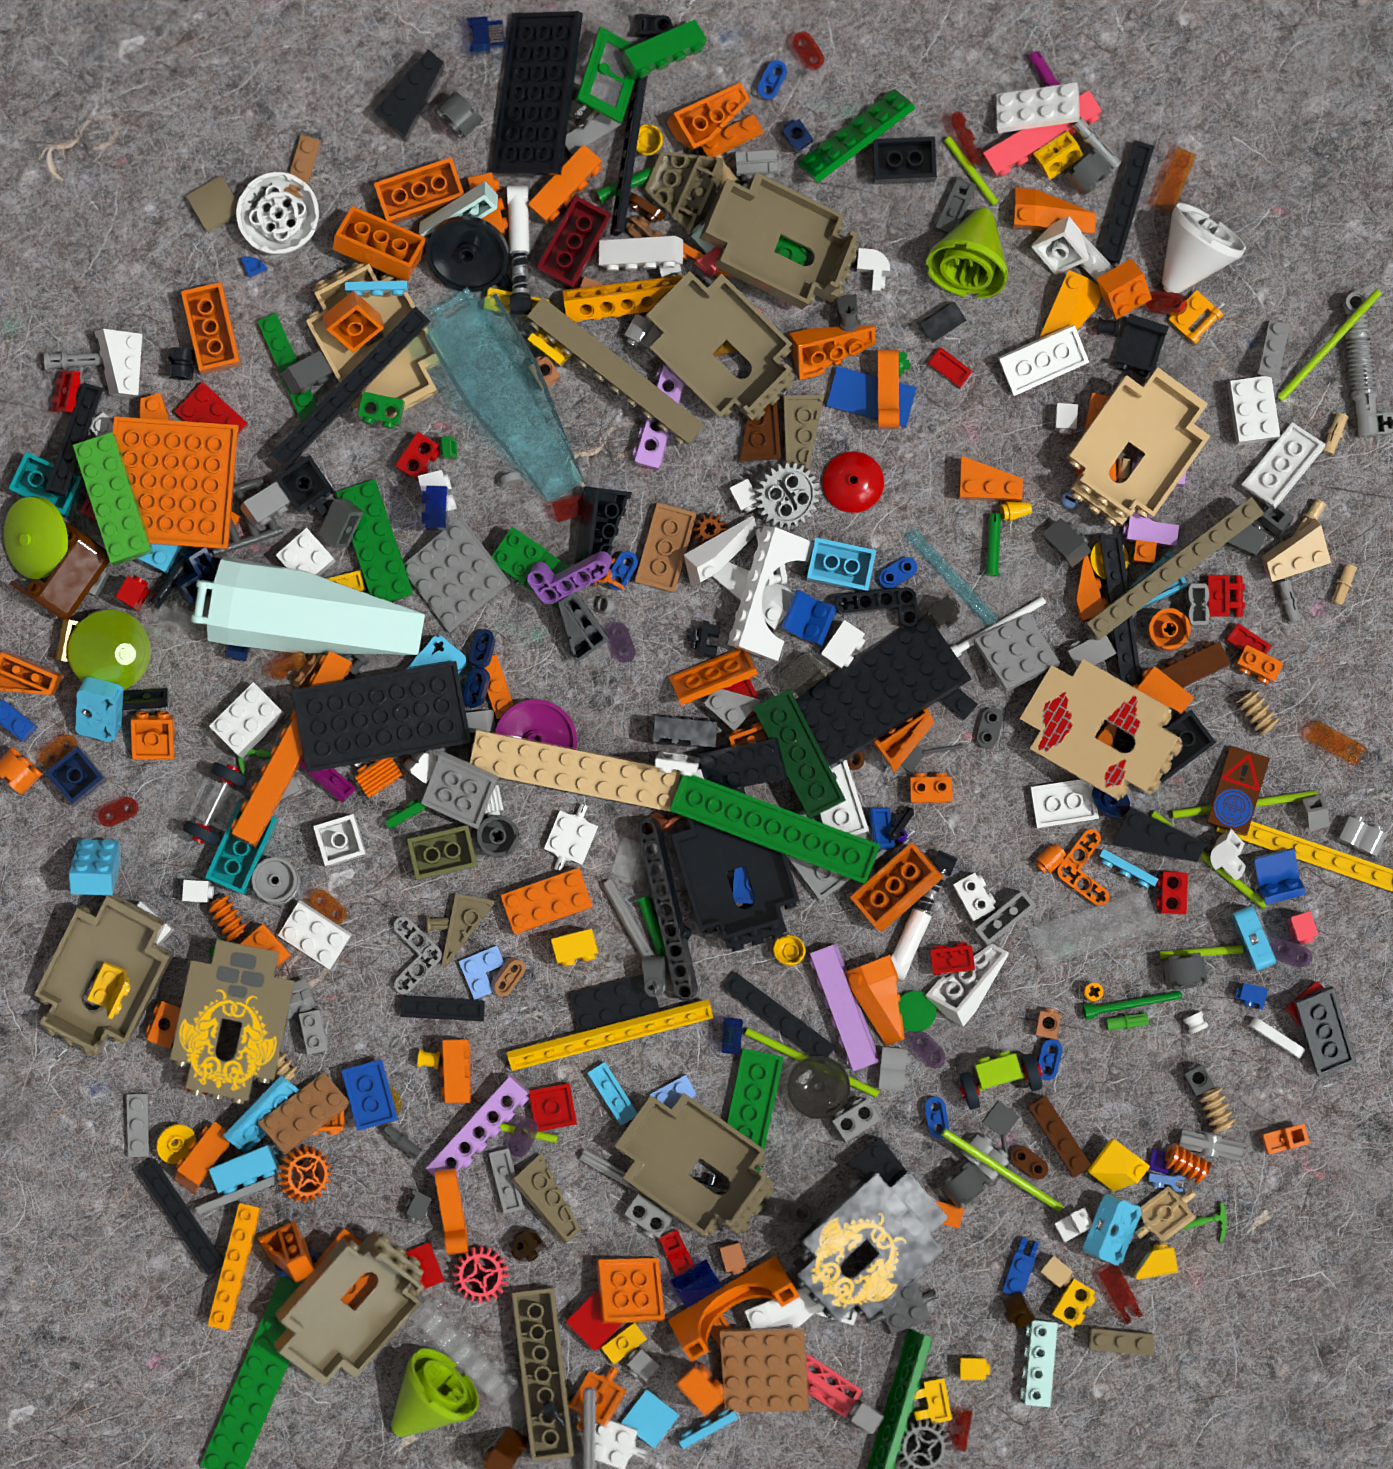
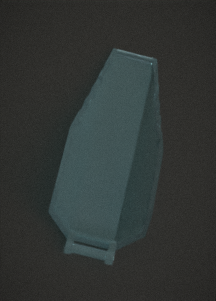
[424,287,584,503]

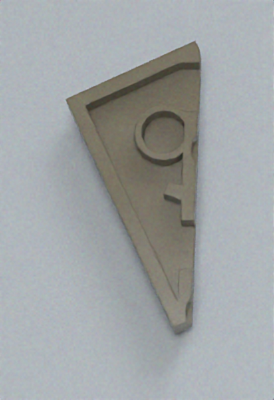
[442,893,495,966]

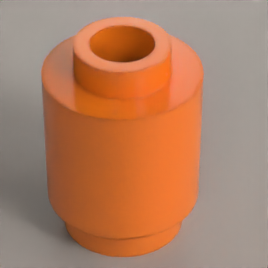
[1036,843,1066,874]

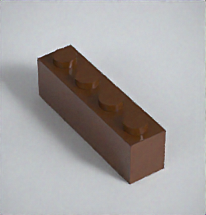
[1161,641,1231,688]
[1027,1095,1091,1178]

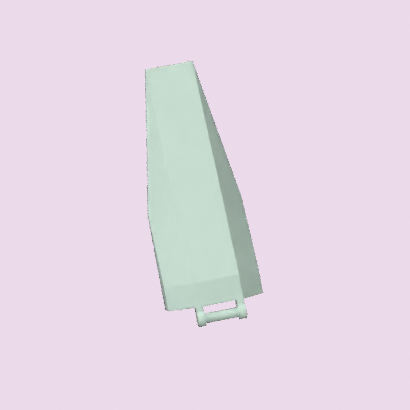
[191,557,425,655]

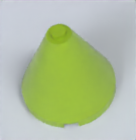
[926,208,1008,299]
[67,609,151,690]
[391,1348,479,1437]

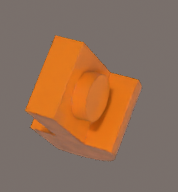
[1261,1123,1310,1155]

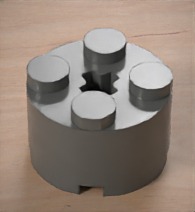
[435,91,483,140]
[1064,148,1112,195]
[477,815,520,858]
[1163,953,1208,990]
[943,1162,991,1209]

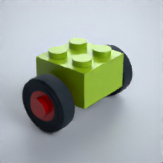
[959,1051,1043,1110]

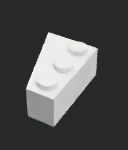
[95,329,142,398]

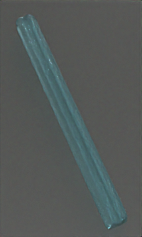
[908,530,999,626]

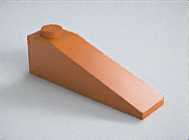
[666,82,751,150]
[1013,188,1096,234]
[789,325,876,380]
[845,955,905,1046]

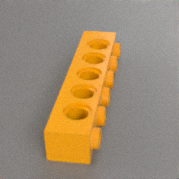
[563,275,685,322]
[207,1202,262,1331]

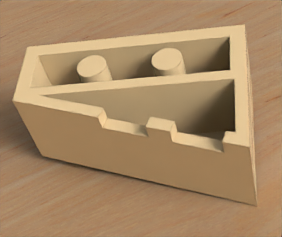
[1261,519,1331,582]

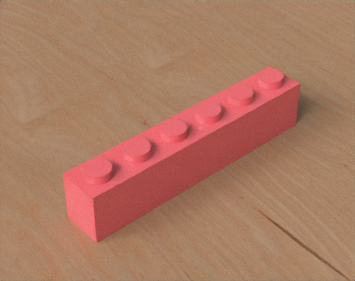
[982,90,1102,177]

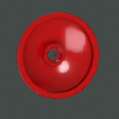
[822,451,884,513]

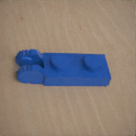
[1002,1236,1039,1295]

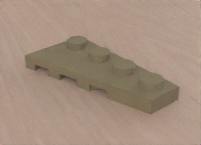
[783,395,825,479]
[511,1153,581,1244]

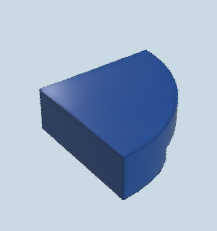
[241,256,268,278]

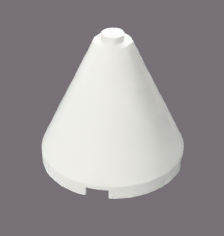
[1162,203,1246,295]

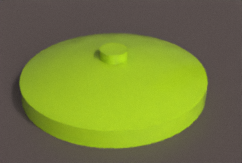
[4,496,68,579]

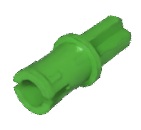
[1106,1013,1149,1031]

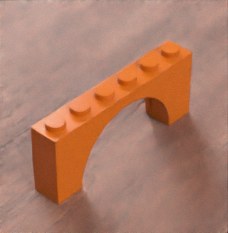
[1094,666,1195,749]
[668,1255,800,1362]

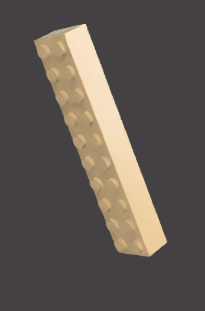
[469,728,681,812]

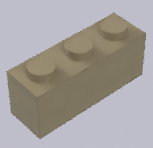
[1088,1327,1155,1356]

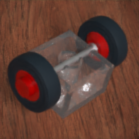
[182,762,248,846]

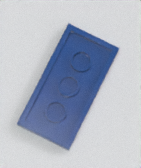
[826,366,917,428]

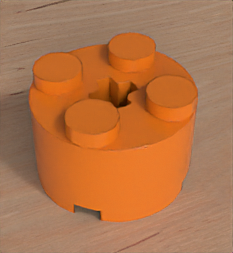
[1147,608,1191,652]
[0,746,43,795]

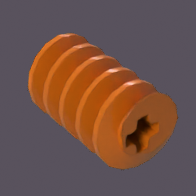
[208,894,247,942]
[1164,1143,1212,1184]

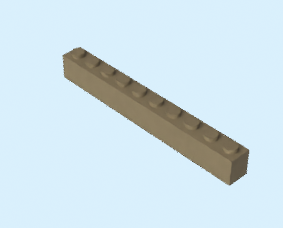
[527,297,705,447]
[1084,497,1264,641]

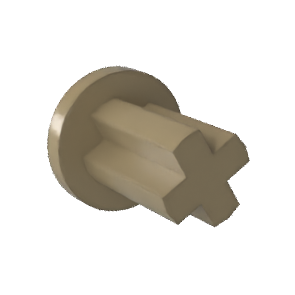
[425,915,449,934]

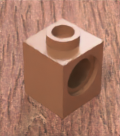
[530,355,561,390]
[1035,1008,1061,1040]
[720,1242,747,1275]

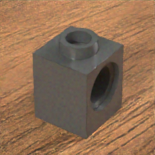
[1183,1062,1215,1096]

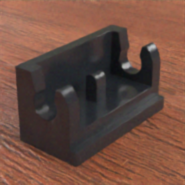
[918,301,967,343]

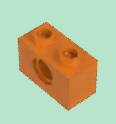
[146,1001,181,1049]

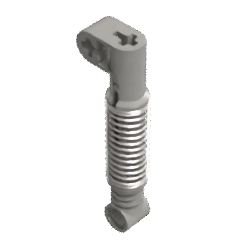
[1343,292,1393,438]

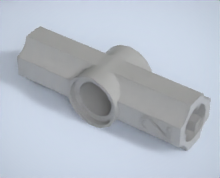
[1178,1130,1244,1161]

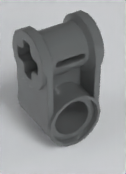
[836,294,858,331]
[642,956,666,997]

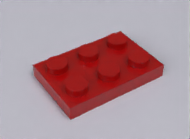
[175,382,248,435]

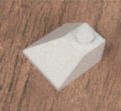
[1031,216,1089,275]

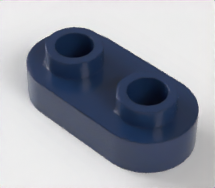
[469,629,496,668]
[463,668,490,708]

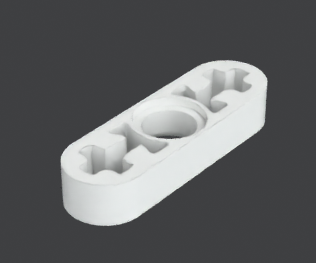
[1249,1017,1305,1059]

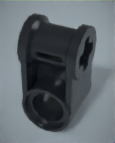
[634,14,673,38]

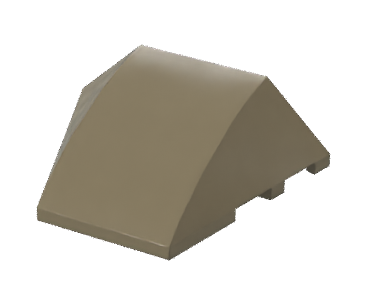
[645,151,724,234]

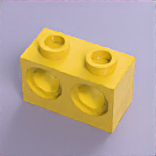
[1033,130,1084,180]
[1051,1278,1096,1328]

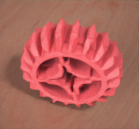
[452,1246,509,1303]

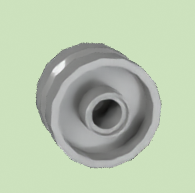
[252,857,301,906]

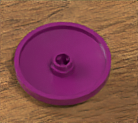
[495,699,577,749]

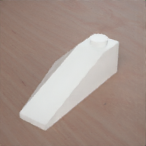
[684,516,757,587]
[713,562,794,631]
[926,944,1009,1026]
[745,1287,823,1328]

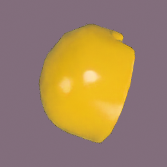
[637,124,664,155]
[773,935,806,966]

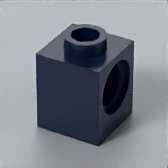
[782,119,813,154]

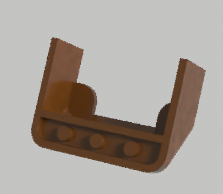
[10,521,110,620]

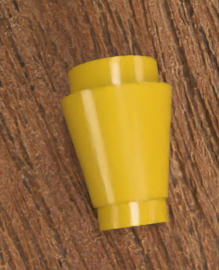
[1000,501,1032,522]

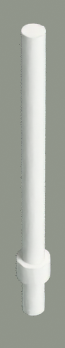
[950,597,1046,657]

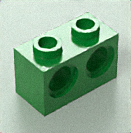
[358,391,405,429]

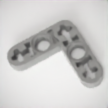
[394,917,443,994]

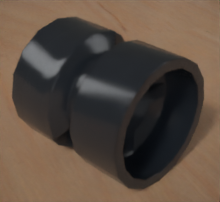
[166,347,195,381]

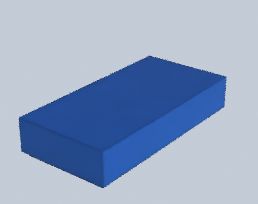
[868,808,895,850]

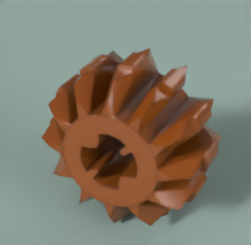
[693,513,728,545]

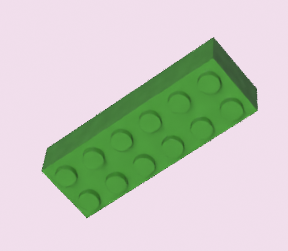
[73,432,154,566]

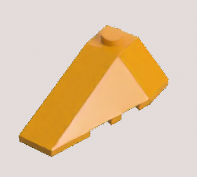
[1039,270,1102,339]

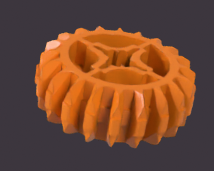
[276,1145,333,1203]

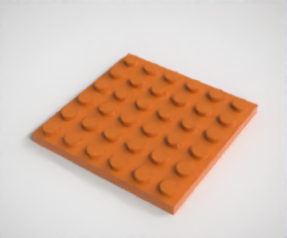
[113,416,239,550]

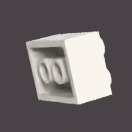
[1228,376,1280,445]
[209,682,286,758]

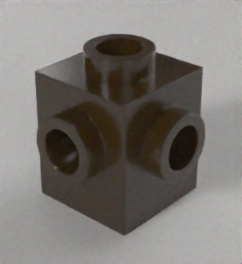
[509,1229,547,1262]

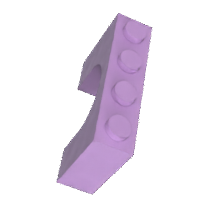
[1122,457,1187,548]

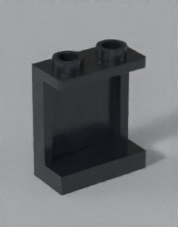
[1113,314,1169,378]

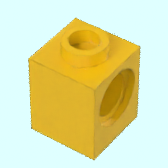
[960,1357,990,1380]

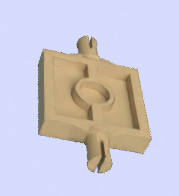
[1135,1185,1196,1244]

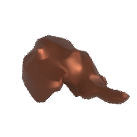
[645,812,687,833]

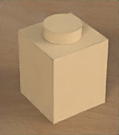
[1039,1255,1073,1288]

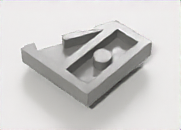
[704,689,761,731]

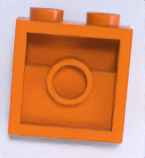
[131,711,175,760]

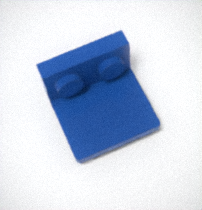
[782,590,837,646]
[1254,848,1306,905]

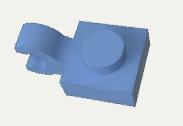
[1147,1173,1185,1192]

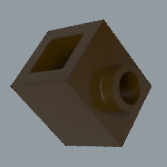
[1003,1291,1036,1329]

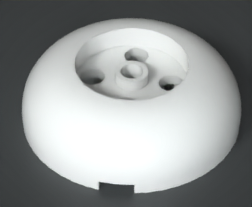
[236,172,319,255]

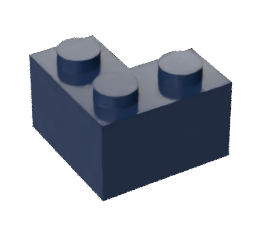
[173,547,218,603]

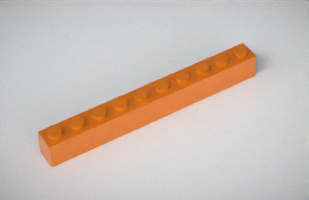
[231,651,353,847]

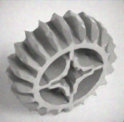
[898,1418,952,1469]

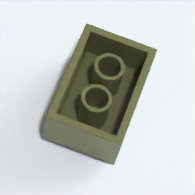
[407,825,479,881]

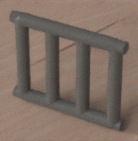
[212,478,283,556]

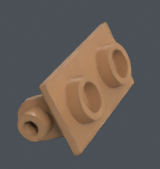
[626,215,664,238]
[291,653,323,689]

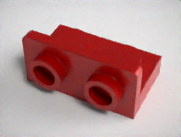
[930,942,975,976]

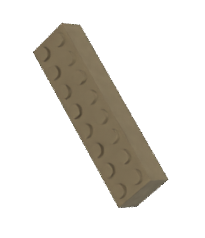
[512,1287,575,1462]

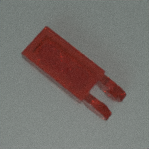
[951,111,984,169]
[1098,1265,1143,1324]

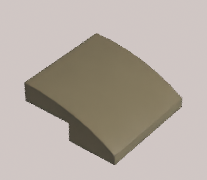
[186,175,238,233]

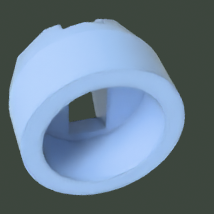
[1061,491,1078,509]

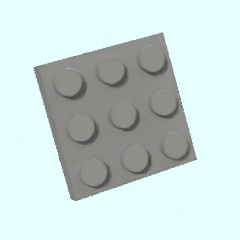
[974,613,1060,692]
[421,751,499,829]

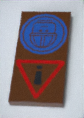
[1206,745,1270,836]

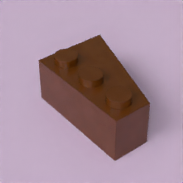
[482,1426,529,1469]

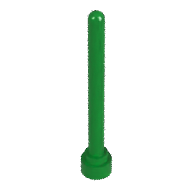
[1083,991,1182,1020]

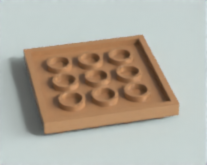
[720,1327,809,1412]

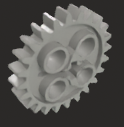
[753,461,820,529]

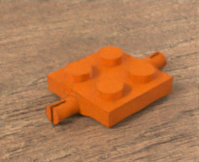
[569,1366,626,1432]

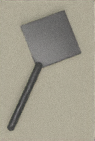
[900,744,964,773]
[983,1101,1020,1171]

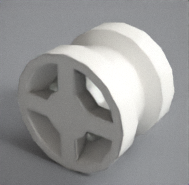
[1183,1011,1209,1035]

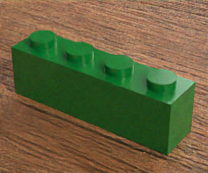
[621,19,707,79]

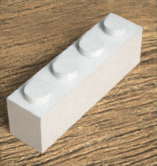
[599,236,683,271]

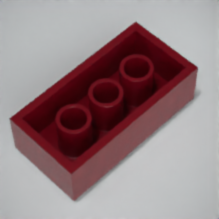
[537,196,612,289]

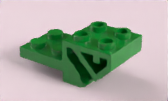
[492,527,571,609]

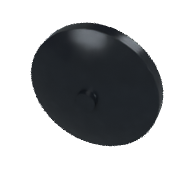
[426,216,509,292]

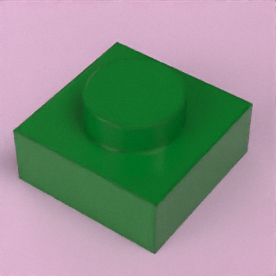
[440,436,458,460]

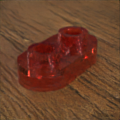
[793,31,824,70]
[1146,291,1187,316]
[98,797,139,827]
[953,1409,972,1452]

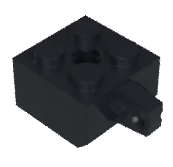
[276,455,335,518]

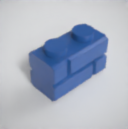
[0,699,38,742]

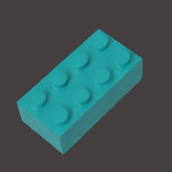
[205,802,280,895]

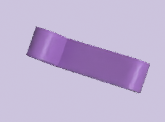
[527,551,612,604]

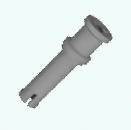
[44,351,104,371]

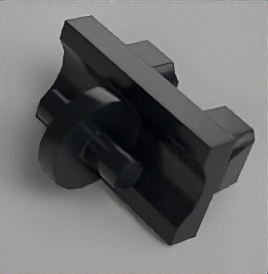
[685,620,720,660]

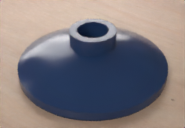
[1091,787,1130,818]

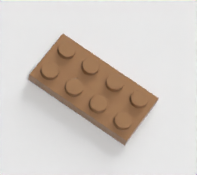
[635,502,697,593]
[258,1073,350,1155]

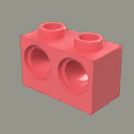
[1286,911,1318,945]

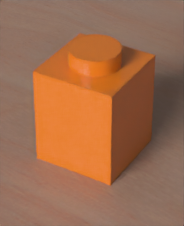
[1132,540,1157,566]

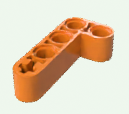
[878,349,899,430]
[435,1168,468,1255]

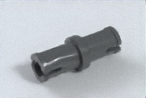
[381,1124,422,1160]

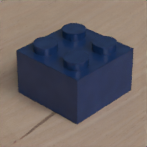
[45,746,107,806]

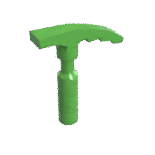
[238,749,272,775]
[1183,1202,1227,1242]

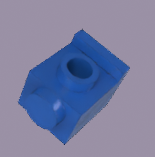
[1234,983,1268,1010]

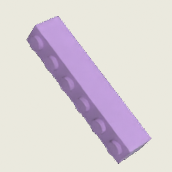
[809,944,881,1071]

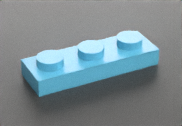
[345,281,408,297]
[1098,849,1158,888]
[588,1062,638,1126]
[679,1409,738,1449]

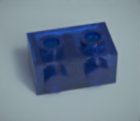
[421,486,449,531]
[670,1259,723,1308]

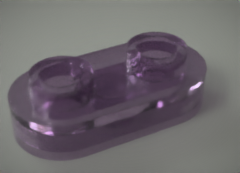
[608,622,636,663]
[1271,938,1312,968]
[911,1032,946,1068]
[508,1118,538,1157]

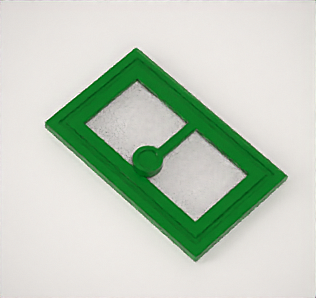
[576,26,636,124]

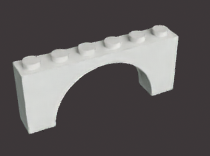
[728,526,814,661]

